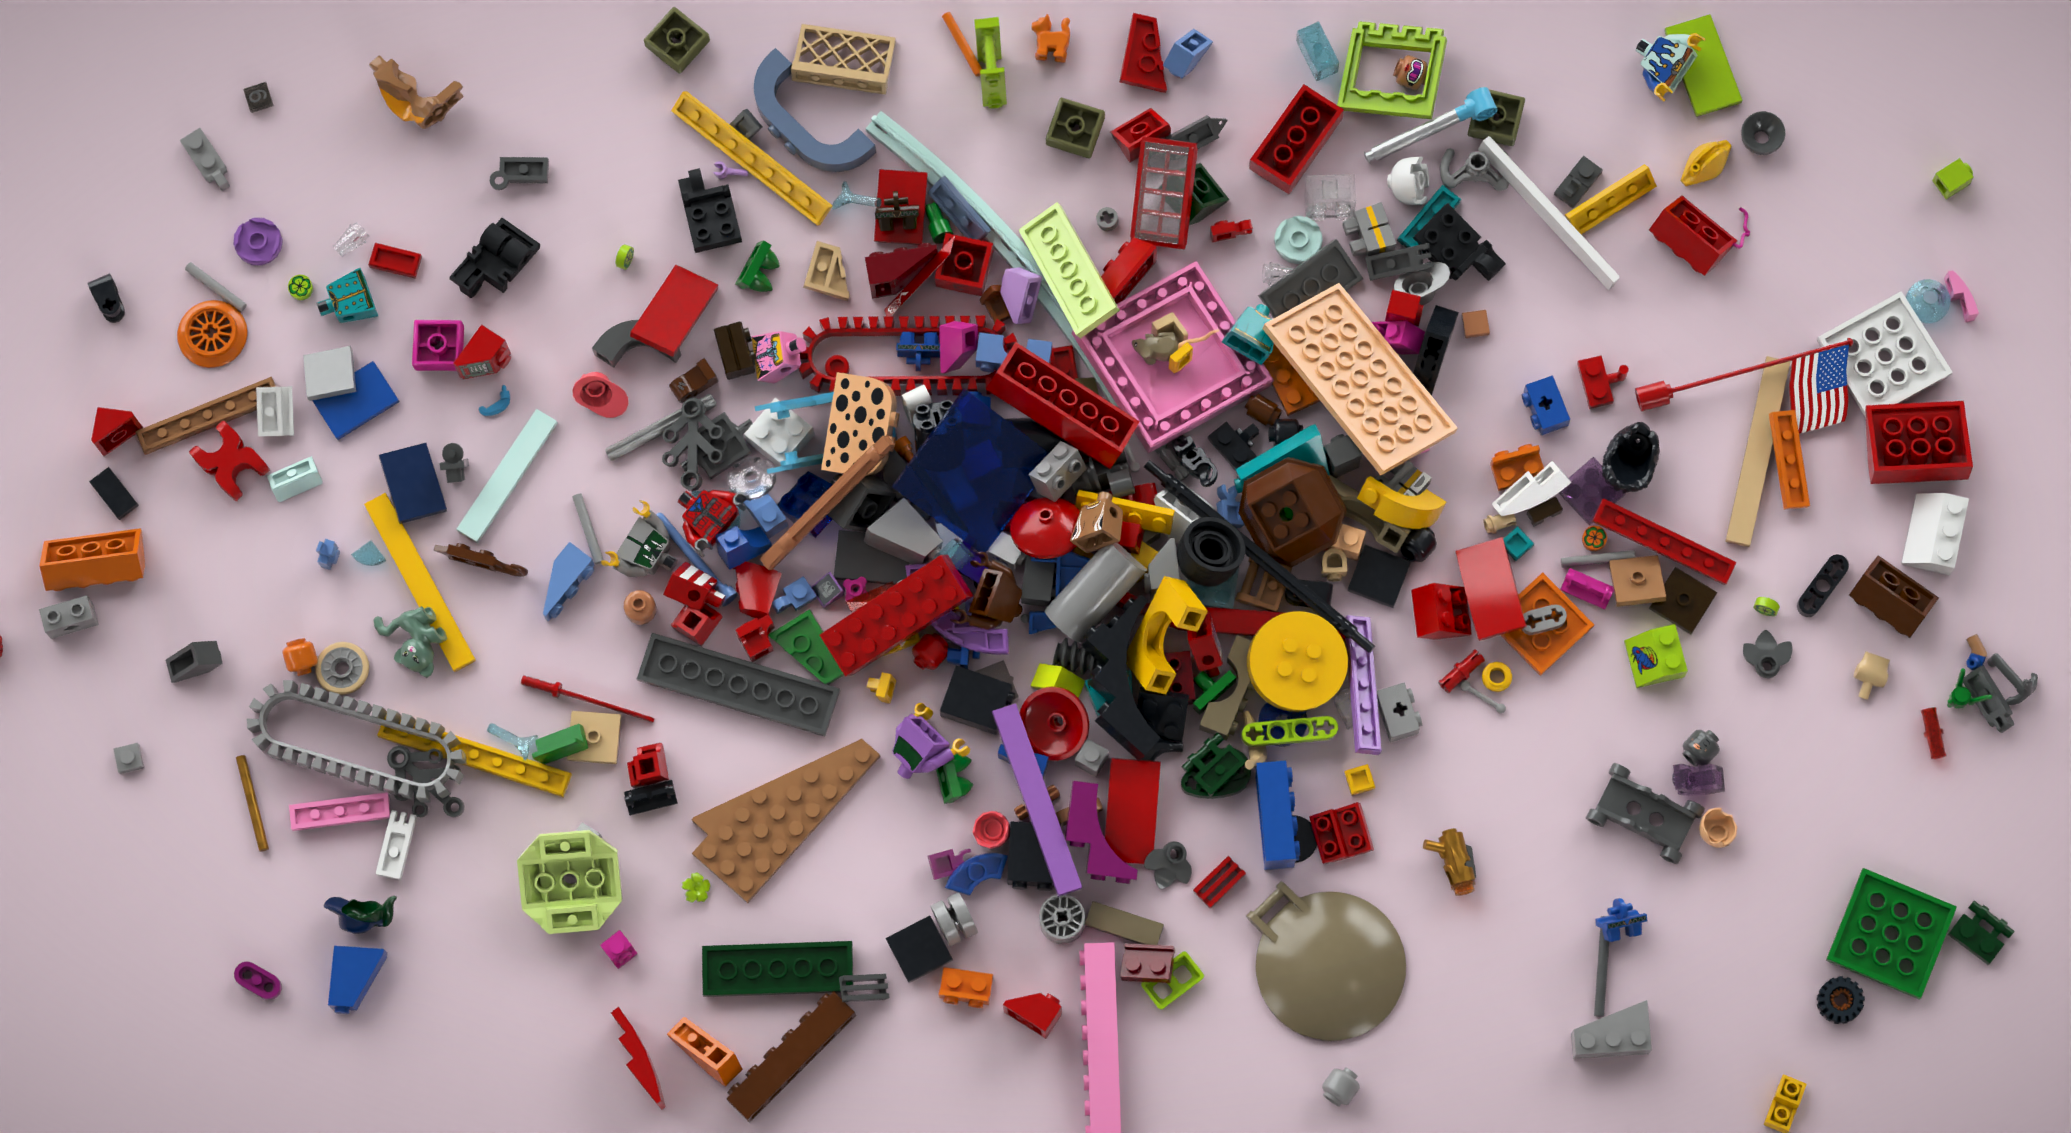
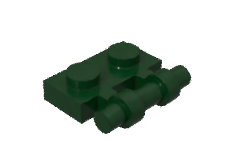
[1181,733,1246,797]
[1947,901,2015,965]

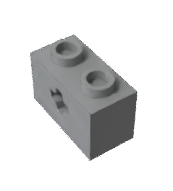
[39,595,99,639]
[1377,682,1422,742]

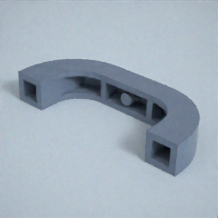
[754,48,876,172]

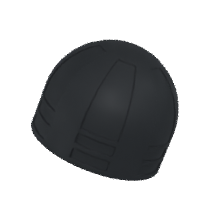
[1177,517,1245,587]

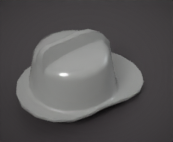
[1394,262,1450,305]

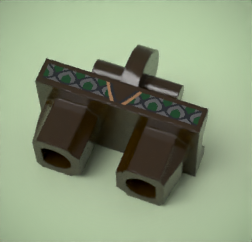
[875,191,920,231]

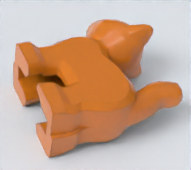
[1031,14,1070,63]

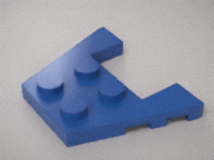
[1029,551,1090,634]

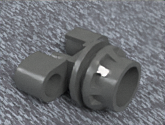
[1072,450,1136,498]

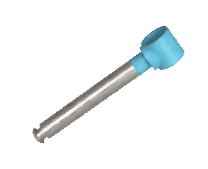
[1364,87,1498,164]

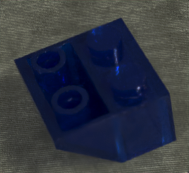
[777,471,833,538]

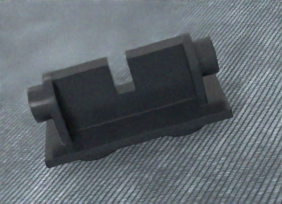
[624,780,678,816]

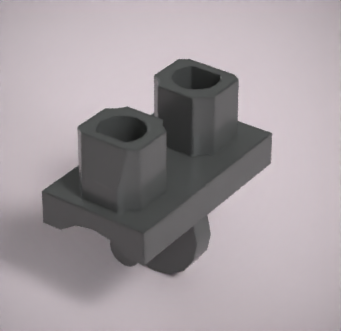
[439,443,469,483]

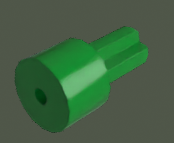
[925,202,953,244]

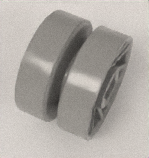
[930,892,978,947]
[1039,894,1085,944]

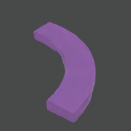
[905,563,1009,655]

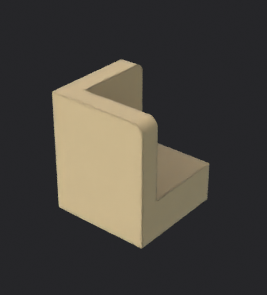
[1151,312,1188,343]

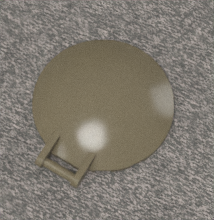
[1246,881,1406,1041]

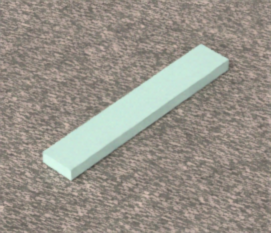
[457,409,558,543]

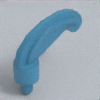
[479,385,510,416]

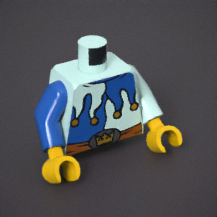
[1636,33,1705,102]

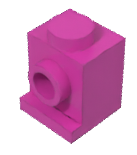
[600,930,638,969]

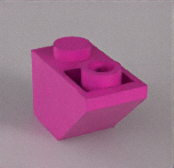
[939,321,978,374]
[1372,321,1425,355]

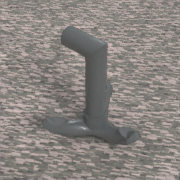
[1988,653,2038,705]

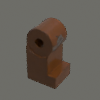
[669,358,718,403]

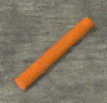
[942,12,983,77]

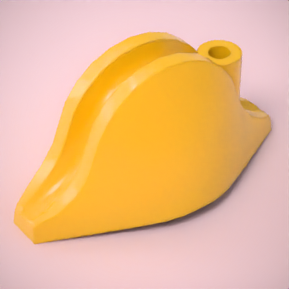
[1680,140,1732,186]

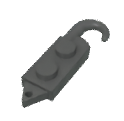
[1148,115,1228,174]

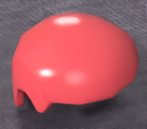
[973,811,1010,849]

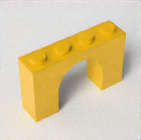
[1126,576,1208,694]

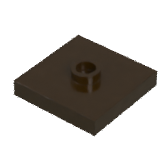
[1649,567,1718,634]

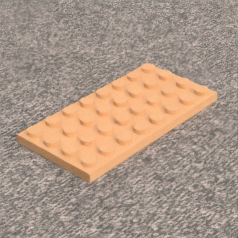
[1262,283,1458,475]

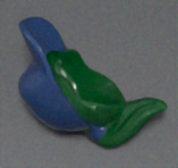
[324,895,397,934]

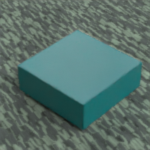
[1504,526,1534,562]

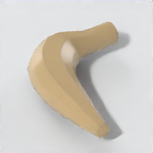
[1243,711,1267,770]

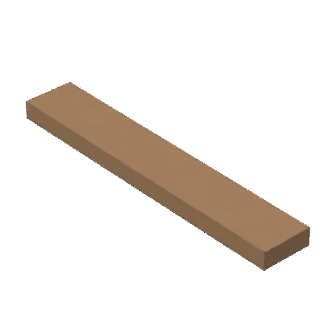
[135,376,276,455]

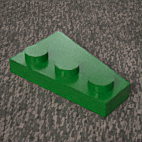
[768,609,844,685]

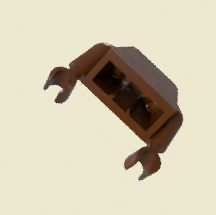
[950,552,1023,630]

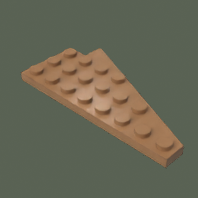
[691,739,881,903]

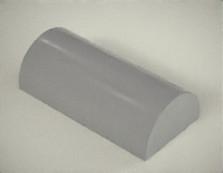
[1045,543,1147,643]

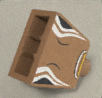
[1070,492,1123,553]

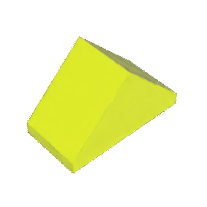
[1030,663,1085,698]

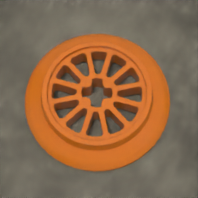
[177,300,247,368]

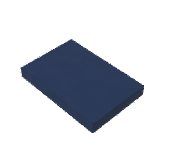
[379,443,447,524]

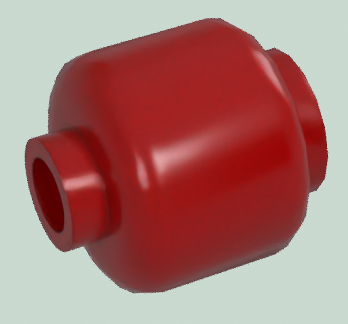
[912,633,948,670]

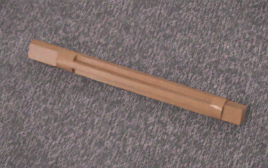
[760,436,895,570]

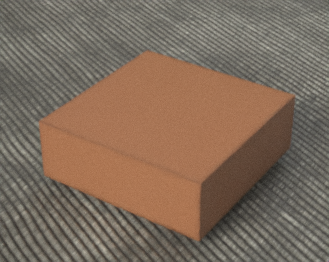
[1461,310,1490,338]

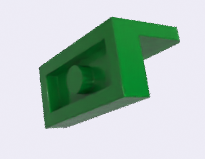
[532,724,588,764]

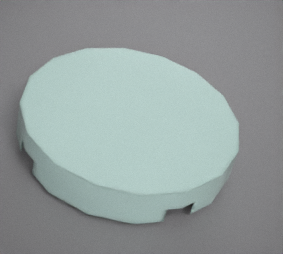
[1274,216,1323,264]

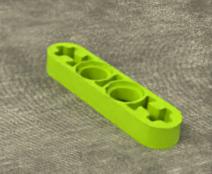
[1241,716,1338,747]

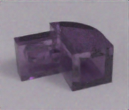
[1672,764,1725,796]

